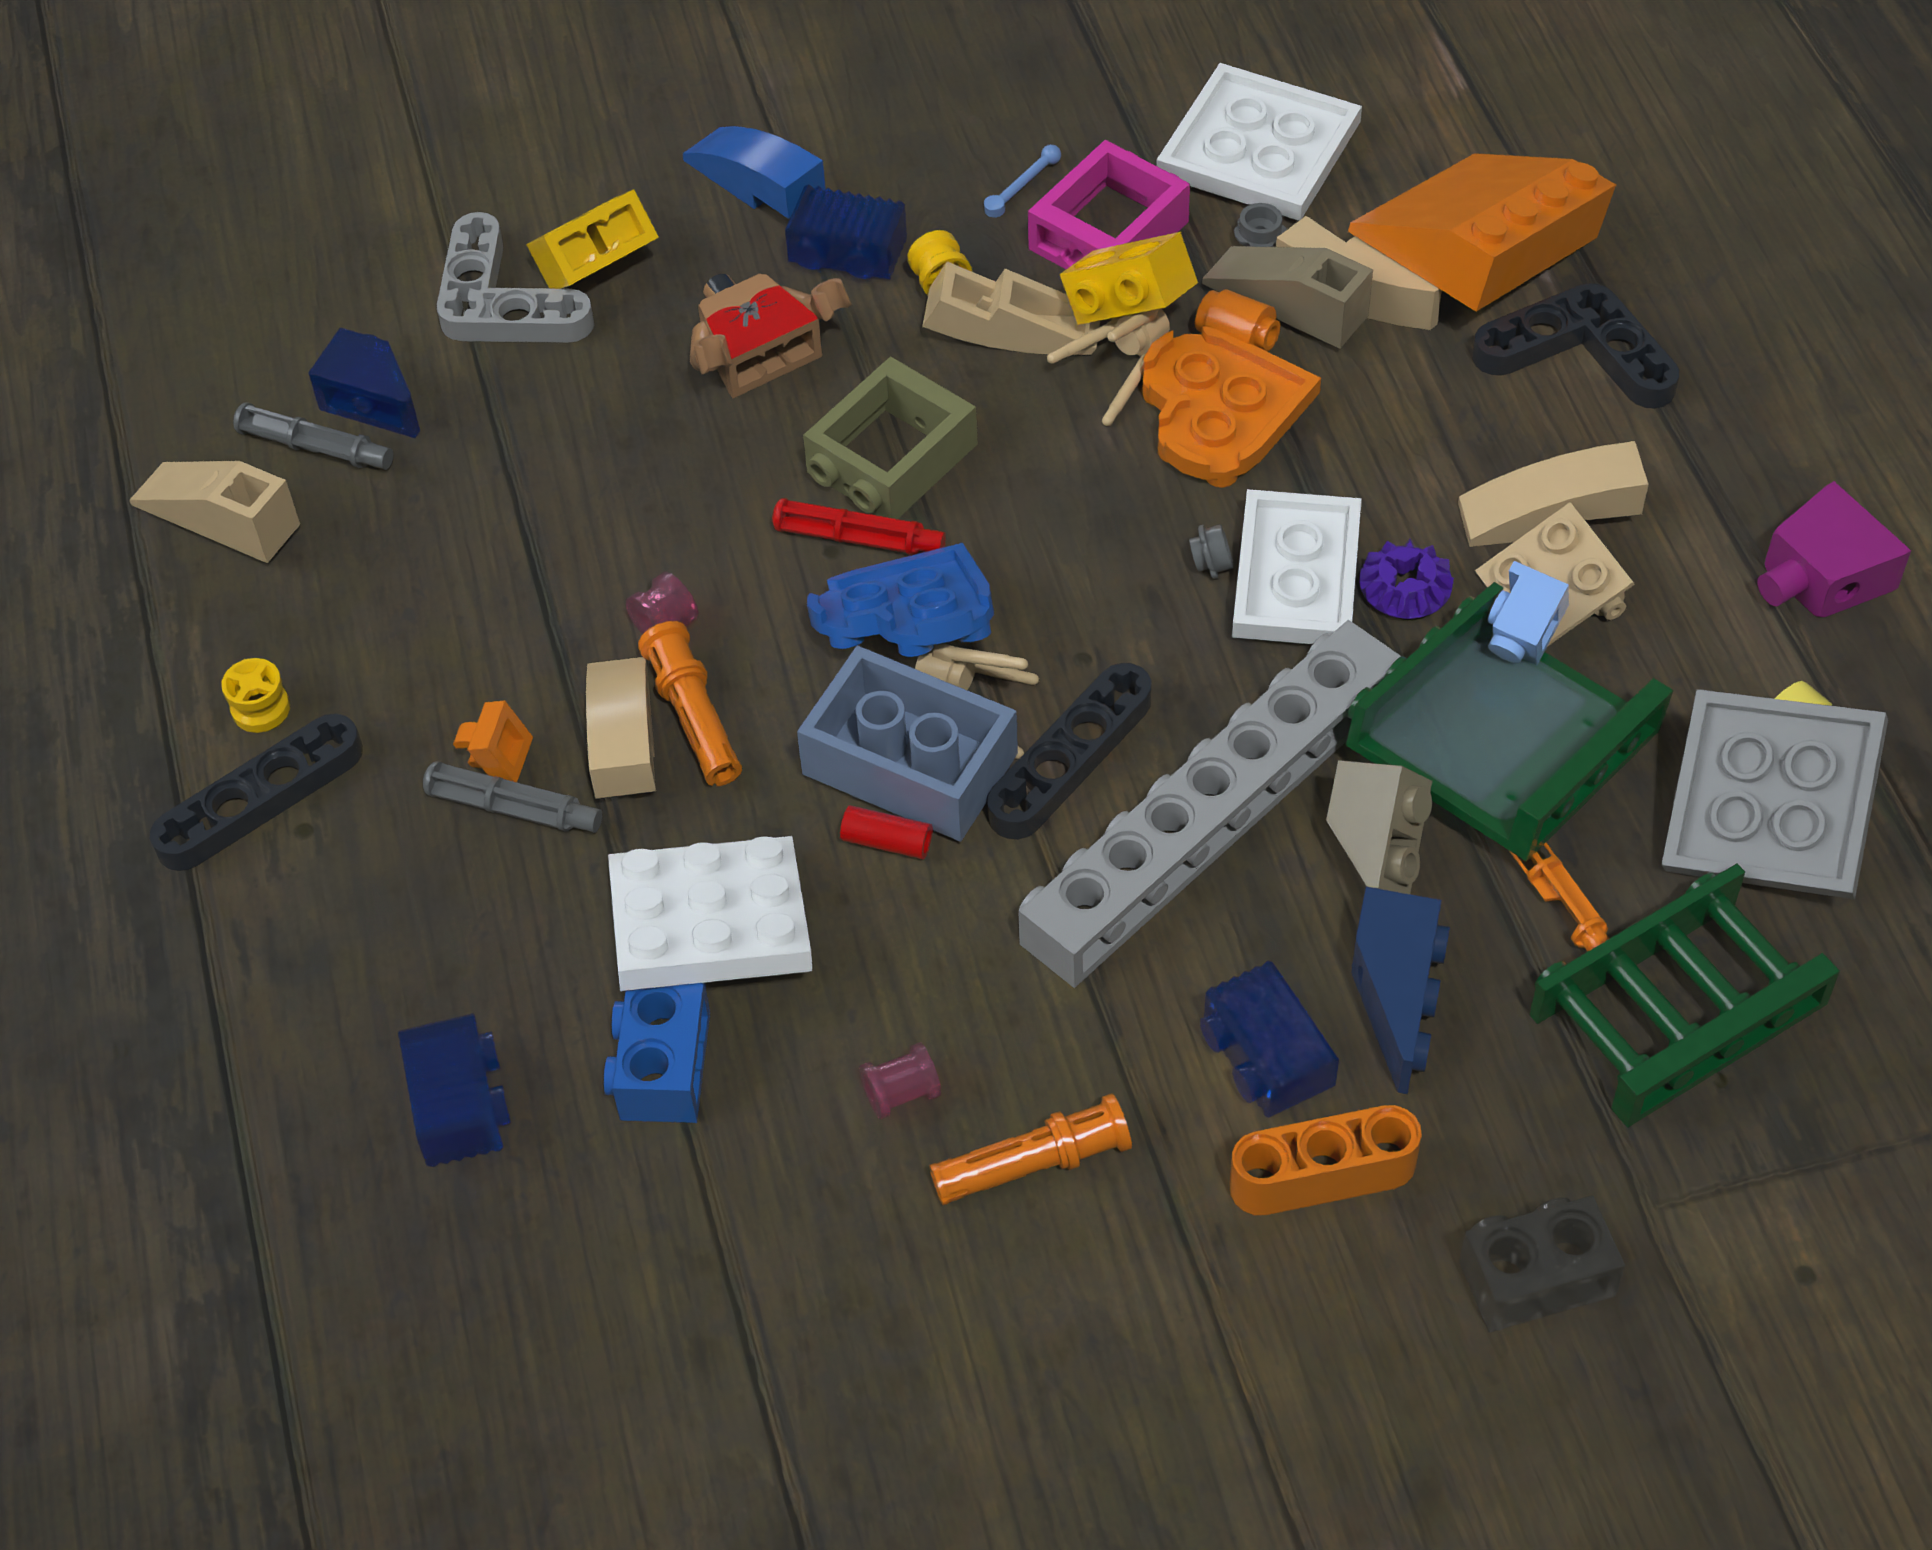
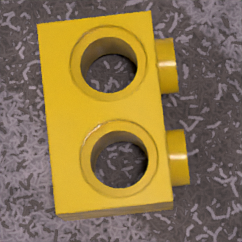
[526,189,659,289]
[1059,232,1198,325]

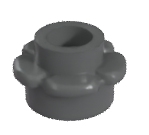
[1234,203,1287,247]
[1189,524,1234,579]

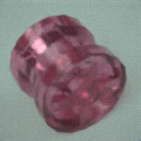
[625,571,699,634]

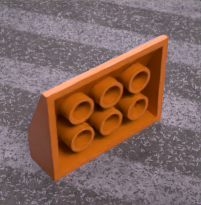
[1348,153,1616,312]

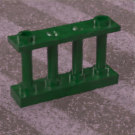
[1529,863,1840,1128]

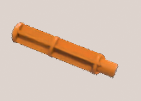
[1509,843,1609,952]

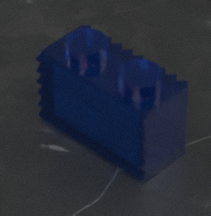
[785,184,907,279]
[1200,961,1339,1118]
[398,1013,511,1167]

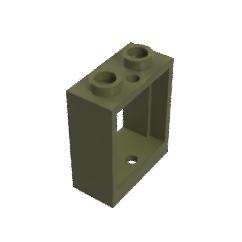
[803,356,978,519]

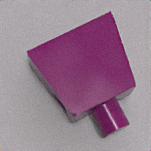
[1757,481,1911,618]

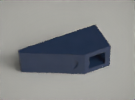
[1351,887,1450,1094]

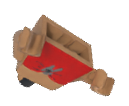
[690,274,852,398]

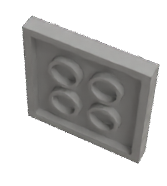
[1662,689,1888,899]

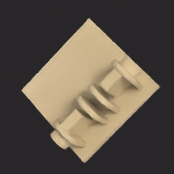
[1475,502,1635,647]

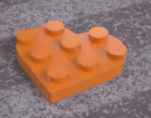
[1143,327,1321,488]

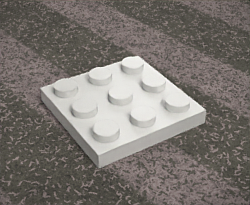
[1156,63,1362,221]
[608,836,812,991]

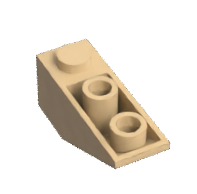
[130,461,300,563]

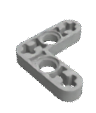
[437,212,594,343]

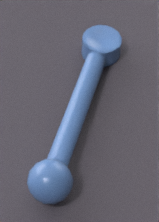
[984,144,1061,218]

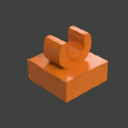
[453,701,533,782]

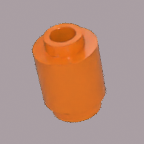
[1195,289,1280,351]

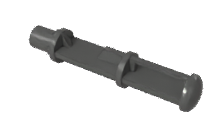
[233,402,393,470]
[423,761,602,833]

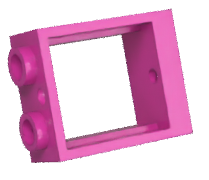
[1028,140,1190,269]

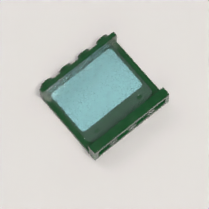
[1346,582,1674,862]

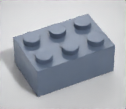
[797,646,1018,842]

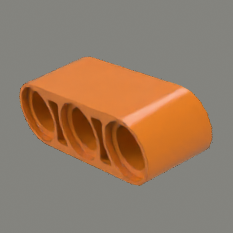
[1230,1105,1422,1215]

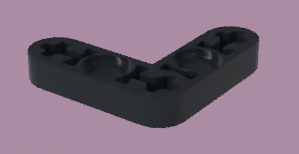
[1472,283,1679,409]

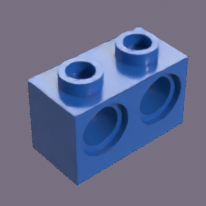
[604,982,710,1123]

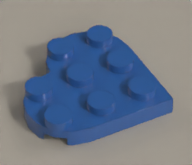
[807,543,994,657]

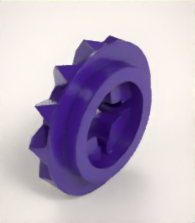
[1360,538,1454,619]

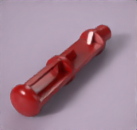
[772,498,946,555]

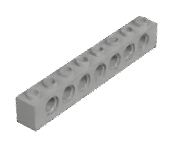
[1019,619,1401,988]

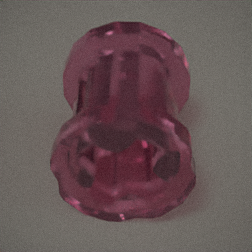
[859,1042,941,1119]

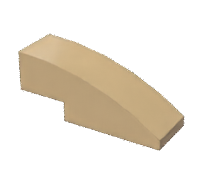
[1276,216,1442,330]
[922,262,1100,355]
[1458,441,1649,547]
[586,657,656,798]

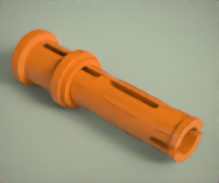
[638,621,742,786]
[929,1093,1132,1206]

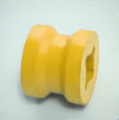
[907,230,972,296]
[221,658,290,733]

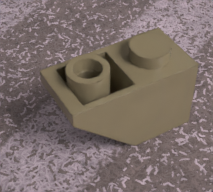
[1326,760,1432,894]

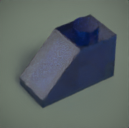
[308,328,420,438]

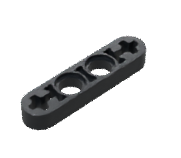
[988,663,1152,840]
[149,714,363,871]

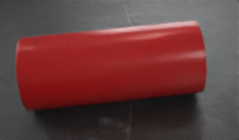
[840,805,933,860]

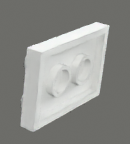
[1232,489,1361,644]

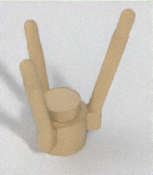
[1047,308,1170,426]
[915,643,1039,759]

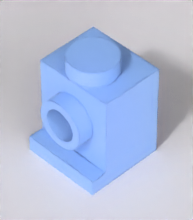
[1488,561,1569,665]

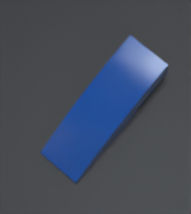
[683,126,826,219]

